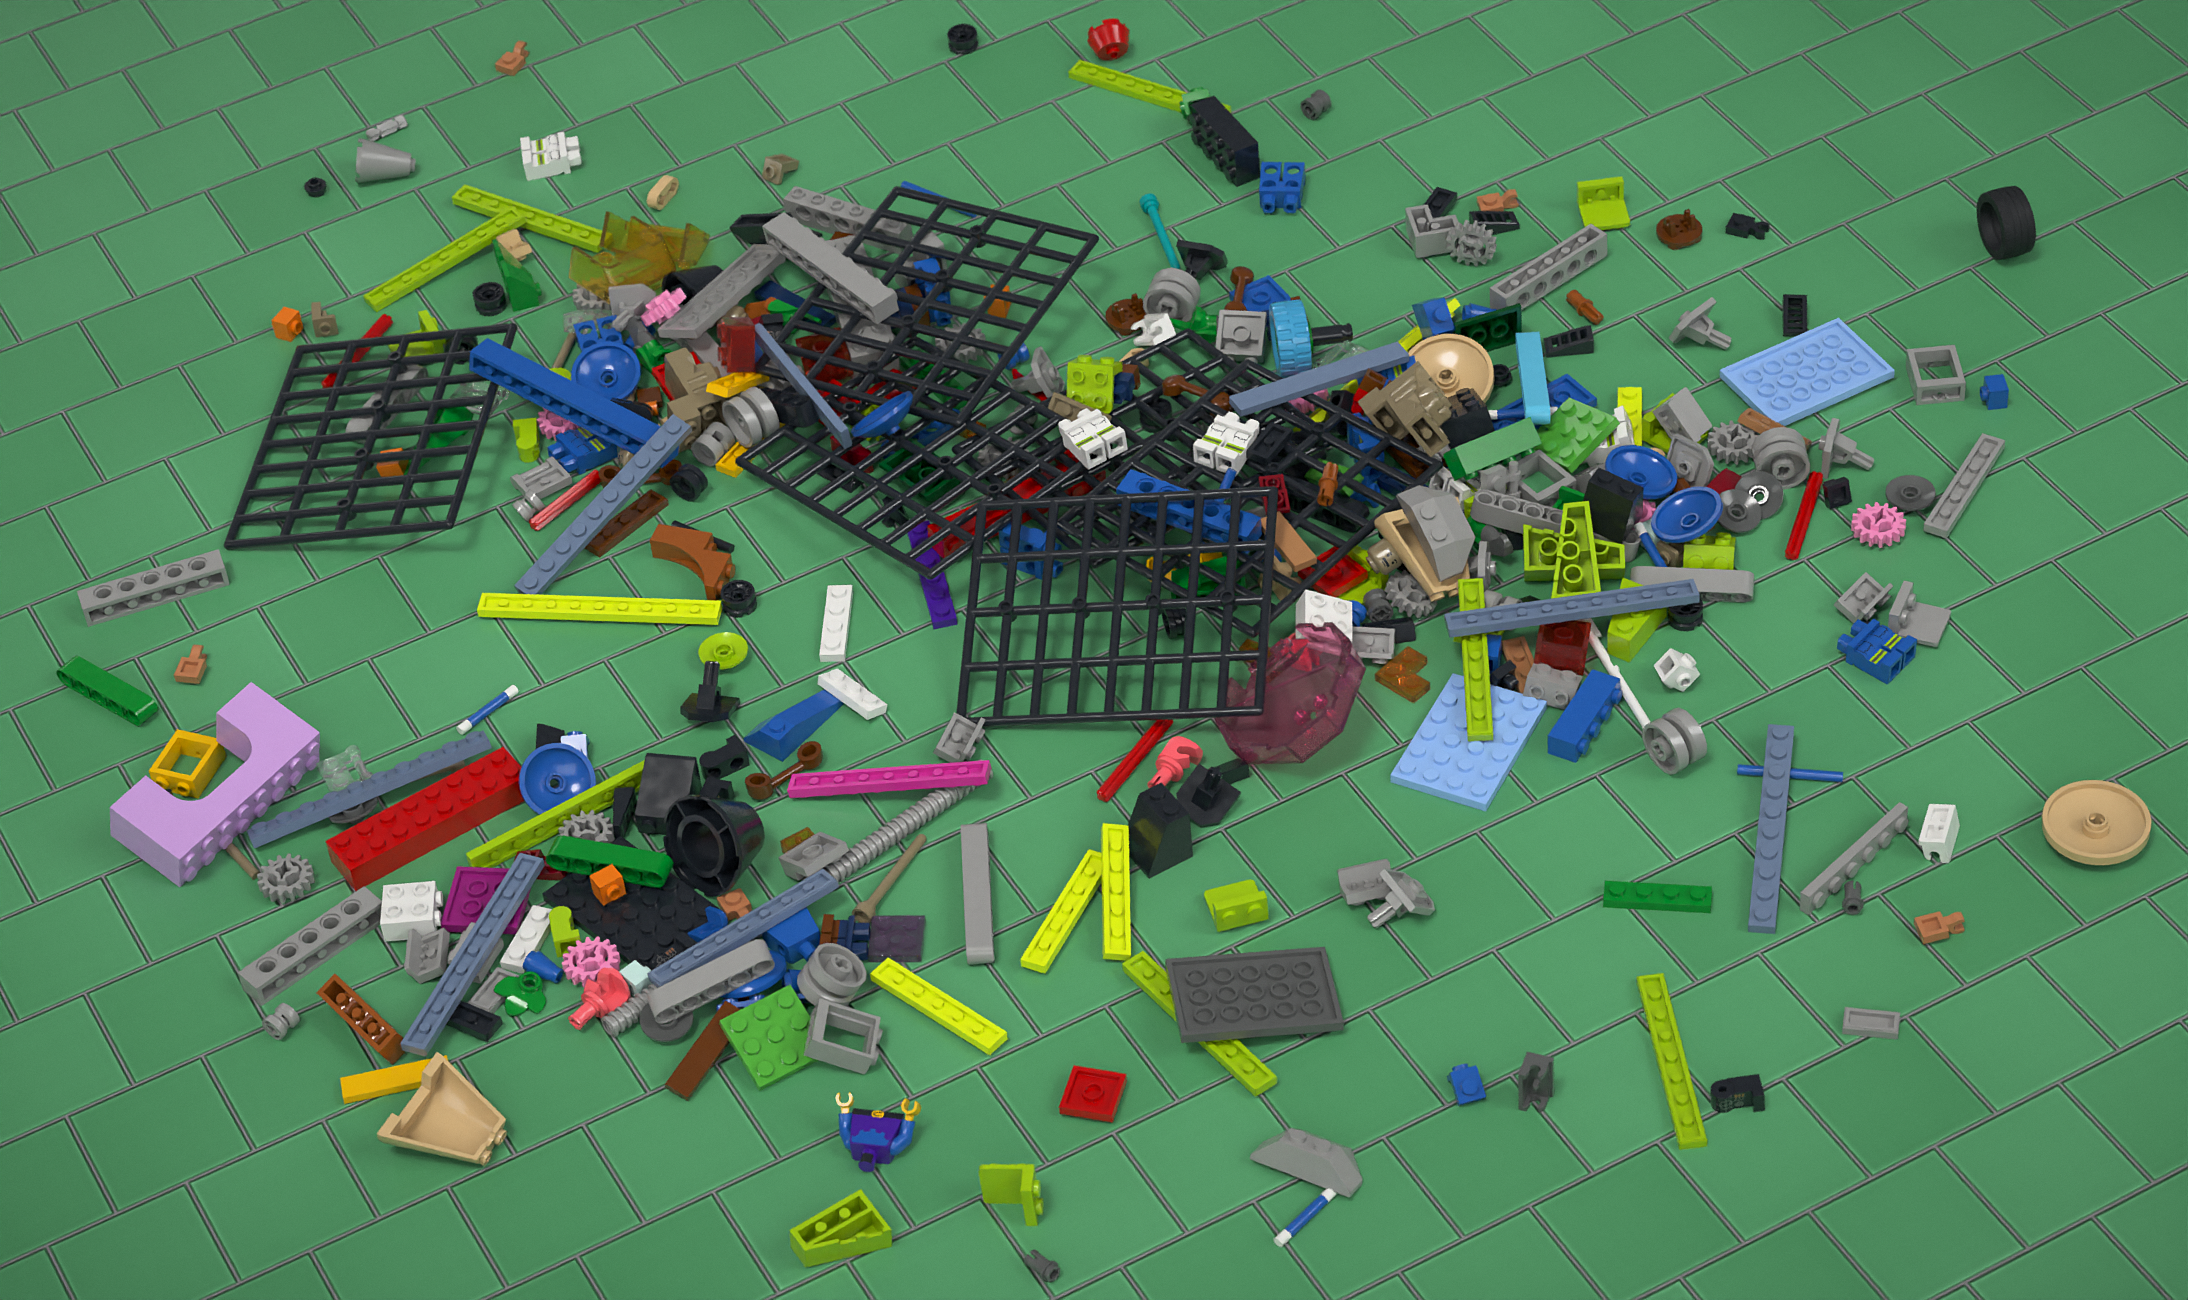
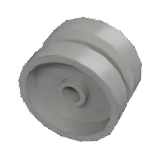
[1143,268,1201,328]
[722,386,780,448]
[1752,427,1810,489]
[1642,707,1707,775]
[797,943,866,1007]

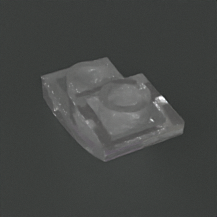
[563,309,612,334]

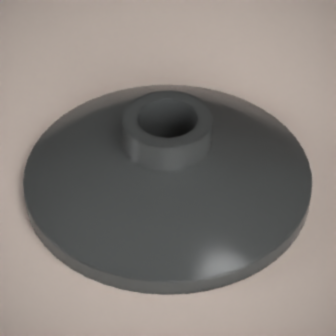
[1735,471,1784,519]
[1885,475,1936,511]
[1717,489,1762,533]
[329,797,378,824]
[640,1003,693,1042]

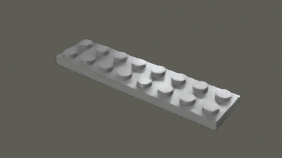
[657,244,786,340]

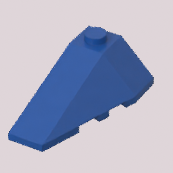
[743,689,845,762]

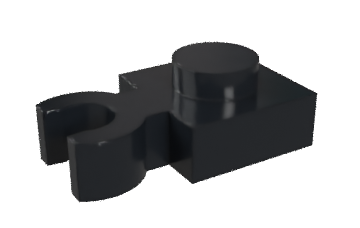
[1725,213,1769,240]

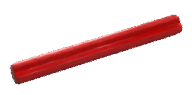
[321,314,393,388]
[1785,471,1823,560]
[1096,719,1173,802]

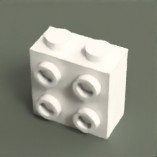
[1296,589,1352,656]
[380,881,443,942]

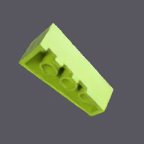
[1551,501,1601,599]
[1523,524,1625,581]

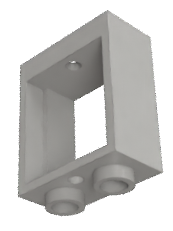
[1906,345,1966,405]
[1506,449,1577,507]
[804,998,883,1074]

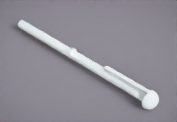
[1576,618,1651,728]

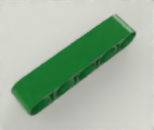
[56,655,158,726]
[546,835,674,888]

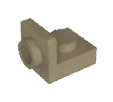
[762,154,799,185]
[311,302,338,337]
[1657,540,1684,568]

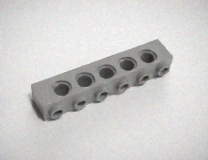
[783,186,913,254]
[1490,224,1607,310]
[77,549,230,627]
[238,886,382,1006]

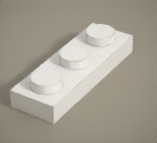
[817,669,887,720]
[500,905,552,974]

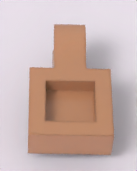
[495,40,529,76]
[1476,189,1518,211]
[174,645,207,684]
[717,888,752,921]
[1914,911,1965,944]

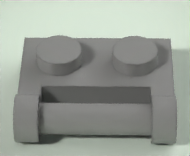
[510,456,573,499]

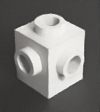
[1653,648,1700,692]

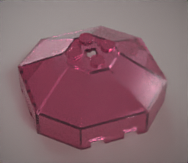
[1214,622,1366,764]

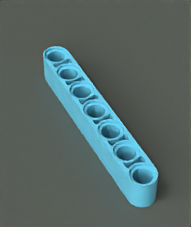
[1515,332,1551,425]

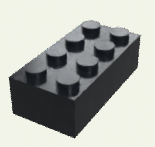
[1190,96,1260,187]

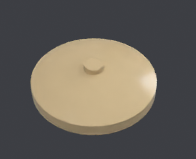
[1408,334,1494,403]
[2042,780,2151,865]

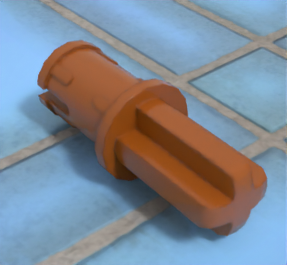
[1566,290,1604,325]
[1317,462,1339,506]

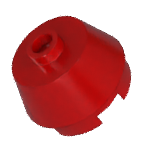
[1087,18,1130,61]

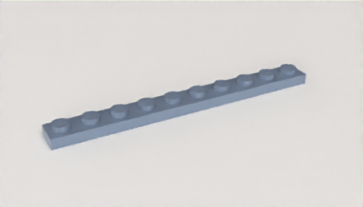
[514,414,692,595]
[1444,579,1700,638]
[1748,724,1794,934]
[246,730,492,849]
[400,853,545,1057]

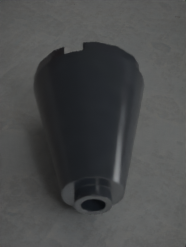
[662,265,723,305]

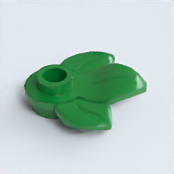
[493,971,546,1016]

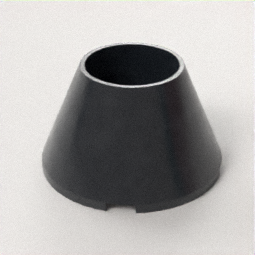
[663,795,765,897]

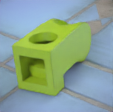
[513,417,540,463]
[549,906,581,958]

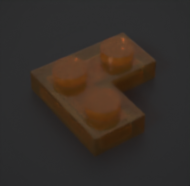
[1375,646,1430,703]

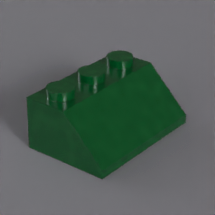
[1452,303,1522,352]
[879,440,965,506]

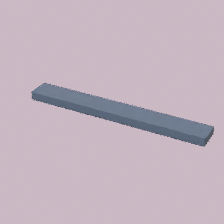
[752,323,852,449]
[1229,341,1410,417]
[647,869,839,988]

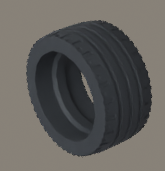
[1976,186,2036,260]

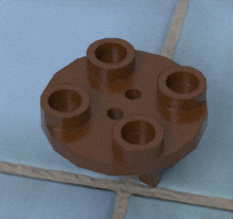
[1656,209,1702,250]
[1106,293,1146,336]

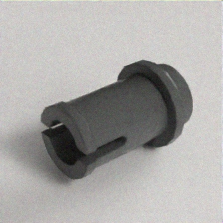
[1842,881,1864,915]
[1024,1250,1060,1282]

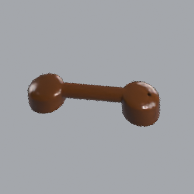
[1224,266,1254,311]
[1162,375,1233,418]
[599,460,682,488]
[745,741,823,800]

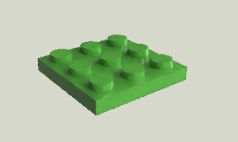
[1534,398,1620,474]
[719,985,824,1091]

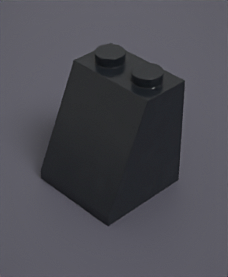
[1583,467,1644,544]
[635,753,702,835]
[1128,782,1193,879]

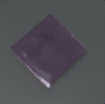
[868,915,926,962]

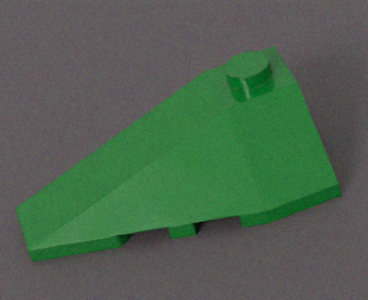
[492,239,542,312]
[404,398,474,475]

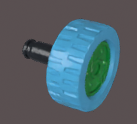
[1269,300,1353,378]

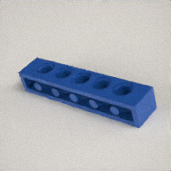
[1116,469,1262,554]

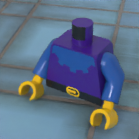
[836,1092,921,1172]

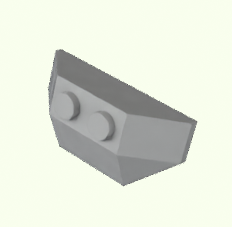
[1396,485,1475,582]
[1250,1128,1363,1198]

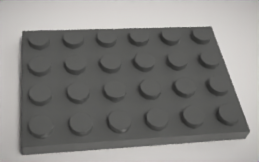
[1165,947,1344,1043]

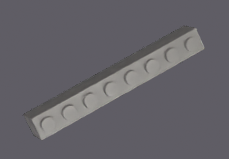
[762,212,899,324]

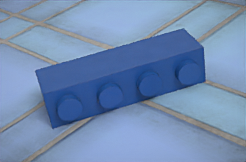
[1548,669,1623,763]

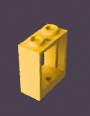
[149,729,227,799]

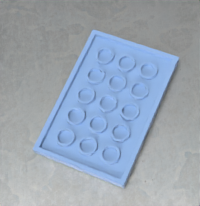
[1720,318,1895,426]
[1390,673,1547,811]

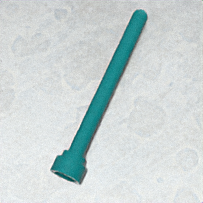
[1139,194,1180,269]

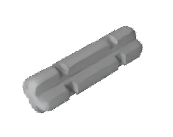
[366,115,407,142]

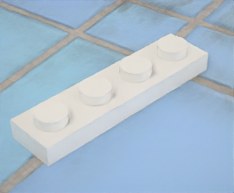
[819,585,853,662]

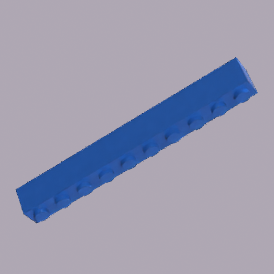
[469,338,679,468]

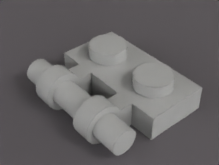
[1481,461,1521,499]

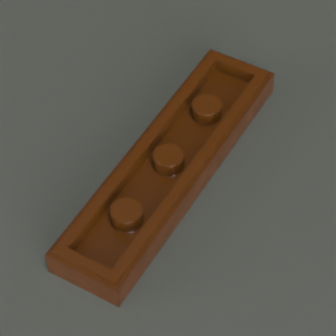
[585,489,669,558]
[665,1000,741,1101]

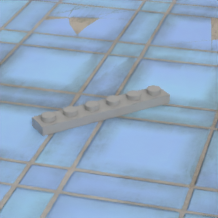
[1923,433,2005,538]
[1800,802,1909,915]

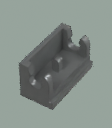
[1518,1052,1554,1112]

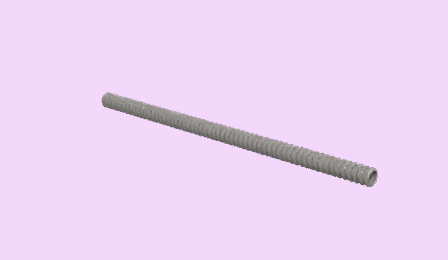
[601,759,993,1037]

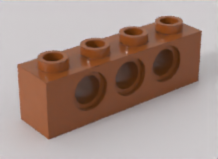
[316,974,406,1065]

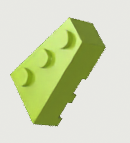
[1607,578,1667,663]
[789,1189,892,1268]

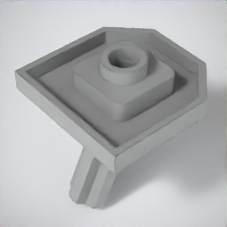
[608,284,657,331]
[1669,297,1731,349]
[1011,346,1065,398]
[1819,418,1874,479]
[1666,434,1714,487]
[1467,541,1496,592]
[1367,868,1435,928]

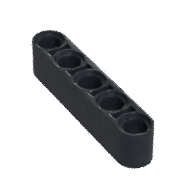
[740,385,819,428]
[1282,472,1370,533]

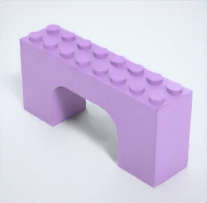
[110,682,320,887]

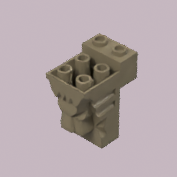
[664,347,740,452]
[1358,361,1452,457]

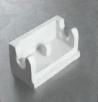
[1131,313,1176,346]
[1918,804,1960,863]

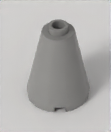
[355,138,415,182]

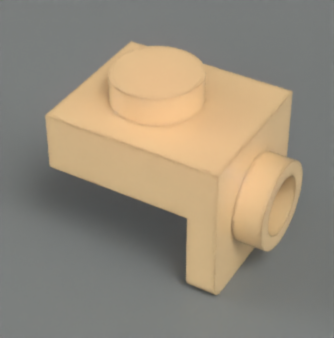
[496,229,532,261]

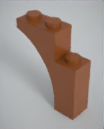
[650,524,735,601]

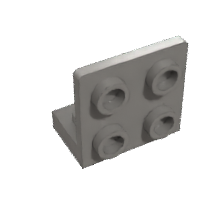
[1652,387,1712,443]
[1888,581,1951,647]

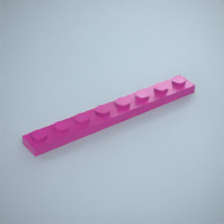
[787,760,992,798]

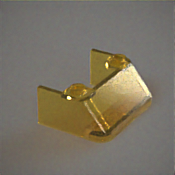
[599,211,710,270]
[568,216,676,304]

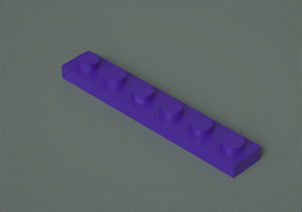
[907,520,958,630]

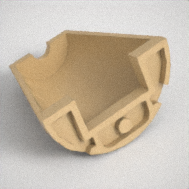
[1374,496,1470,602]
[377,1052,507,1166]

